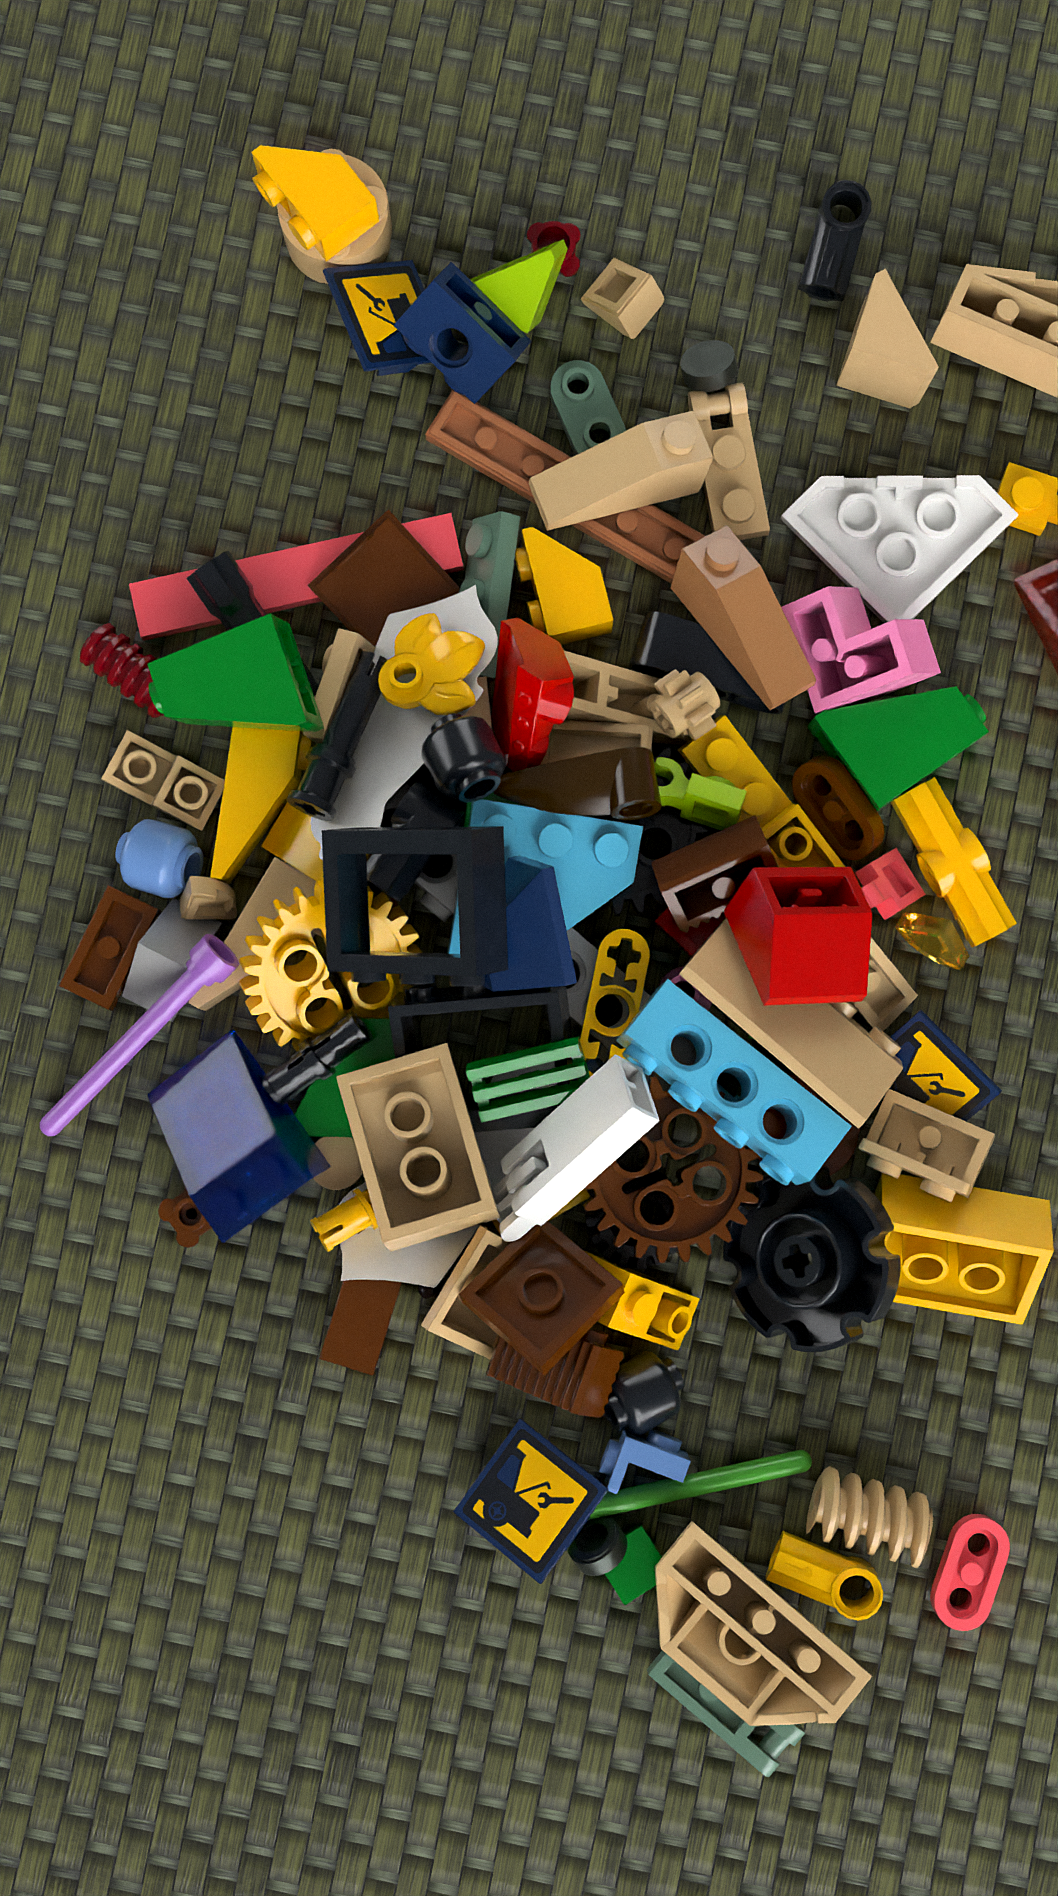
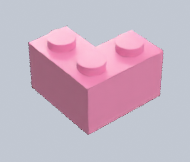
[781,586,941,713]

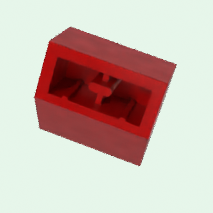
[724,867,872,1006]

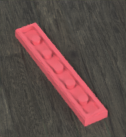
[129,513,464,641]

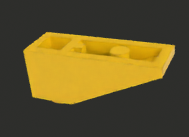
[210,727,314,885]

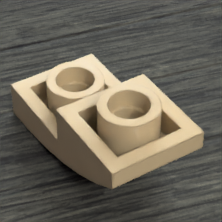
[101,730,225,831]

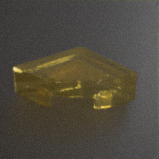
[895,912,969,971]

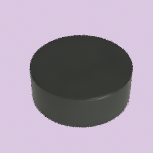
[680,340,738,392]
[568,1516,628,1576]

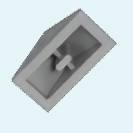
[122,898,224,1022]

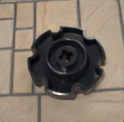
[723,1166,901,1352]

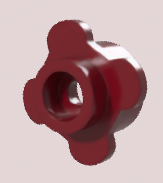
[527,221,581,277]

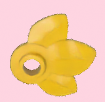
[378,613,485,716]

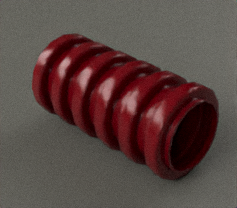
[80,623,164,719]

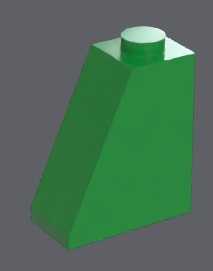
[148,613,324,732]
[807,686,989,811]

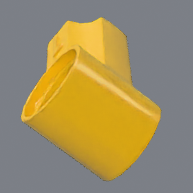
[766,1531,883,1621]

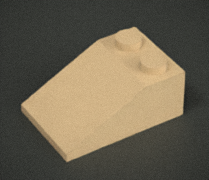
[336,1043,500,1251]

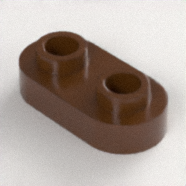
[792,755,884,861]

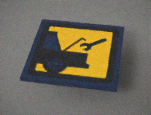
[323,260,431,376]
[875,1010,1002,1121]
[453,1419,609,1584]

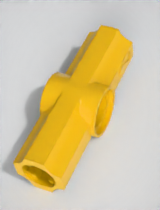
[891,777,1017,947]

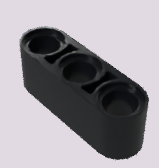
[629,611,786,714]

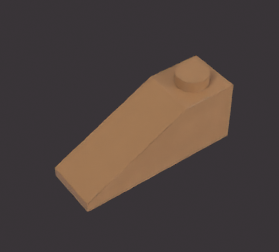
[670,525,816,710]

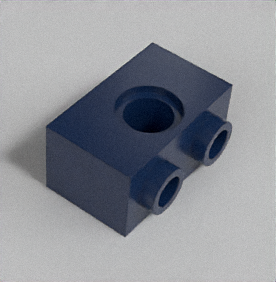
[393,262,531,404]

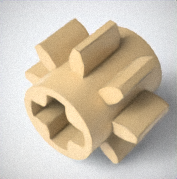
[650,669,720,741]

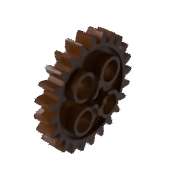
[583,1076,763,1263]

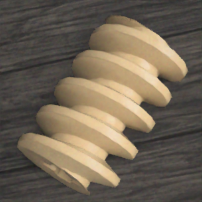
[806,1466,933,1568]

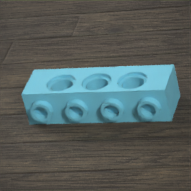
[616,979,852,1185]

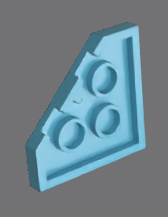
[447,799,643,954]

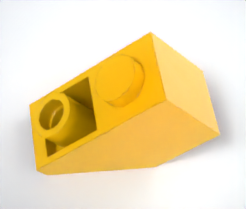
[251,145,379,262]
[515,527,614,645]
[585,1251,700,1350]

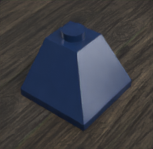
[482,855,577,992]

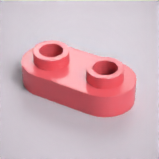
[930,1514,1010,1631]

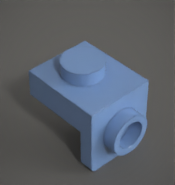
[598,1429,691,1494]

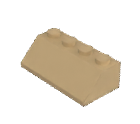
[679,918,903,1129]

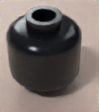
[421,713,506,803]
[604,1349,684,1436]

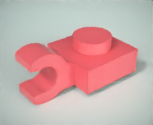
[855,848,926,920]

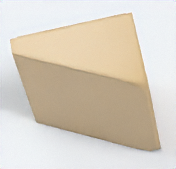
[581,258,664,339]

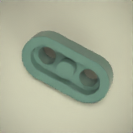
[550,360,626,455]

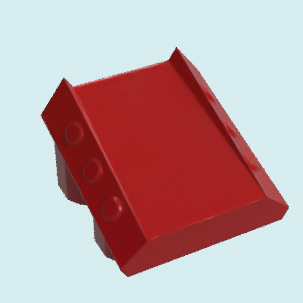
[491,618,574,772]

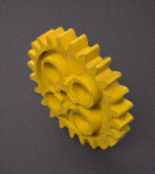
[239,879,422,1052]

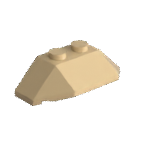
[655,1521,872,1726]

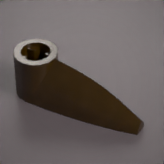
[493,747,662,820]

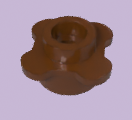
[158,1180,226,1248]

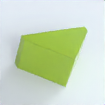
[470,239,568,334]

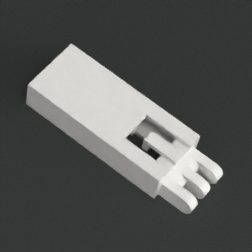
[492,1054,660,1242]

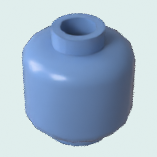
[115,819,203,898]

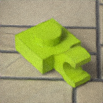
[655,757,747,831]

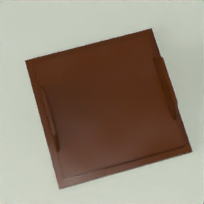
[307,510,460,647]

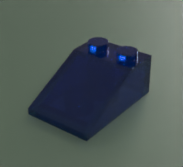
[147,1030,331,1243]

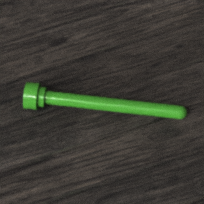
[583,1450,812,1527]

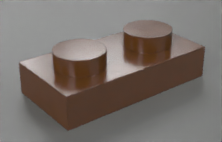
[59,885,162,1011]

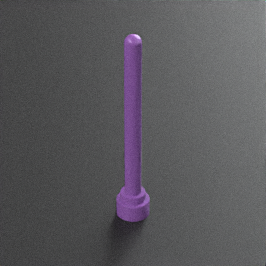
[40,934,239,1136]

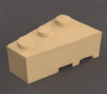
[930,264,1058,398]

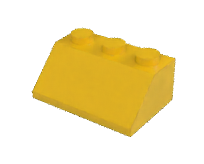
[874,1173,1054,1325]

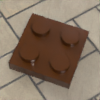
[459,1221,625,1376]

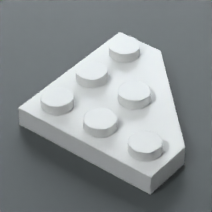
[781,475,1019,623]

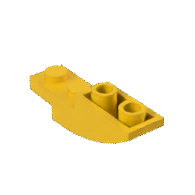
[678,715,845,867]

